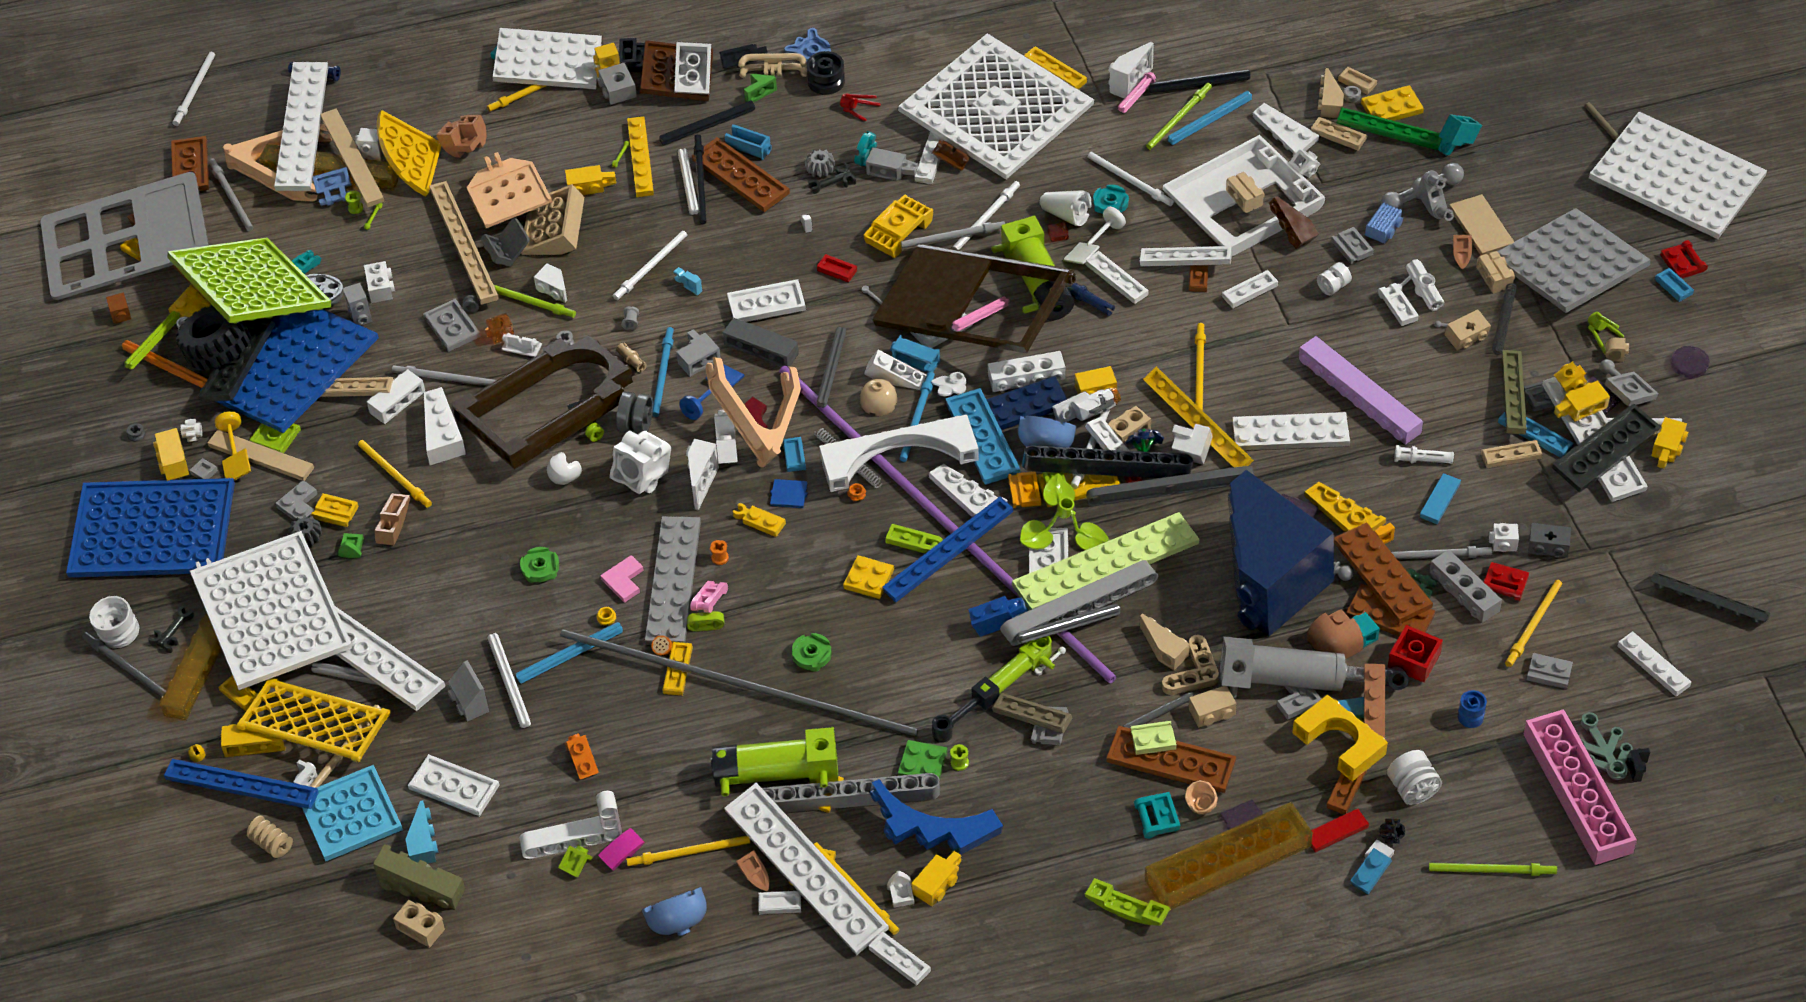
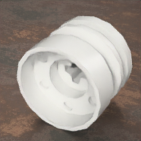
[89,596,139,648]
[1387,750,1442,805]

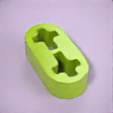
[687,611,725,631]

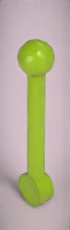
[612,141,630,168]
[364,203,383,230]

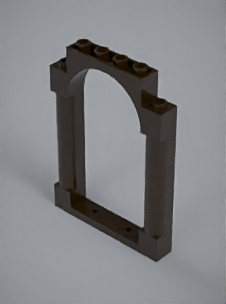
[450,335,633,470]

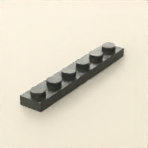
[1651,572,1770,624]

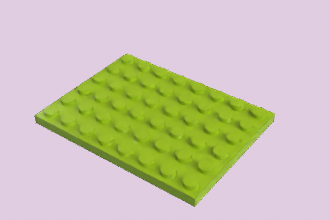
[167,238,331,323]

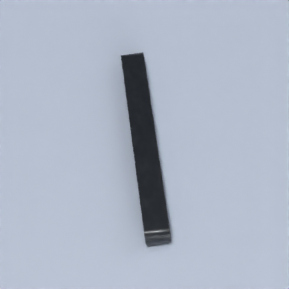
[1022,446,1193,478]

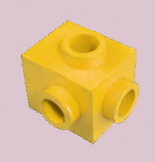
[1554,361,1587,393]

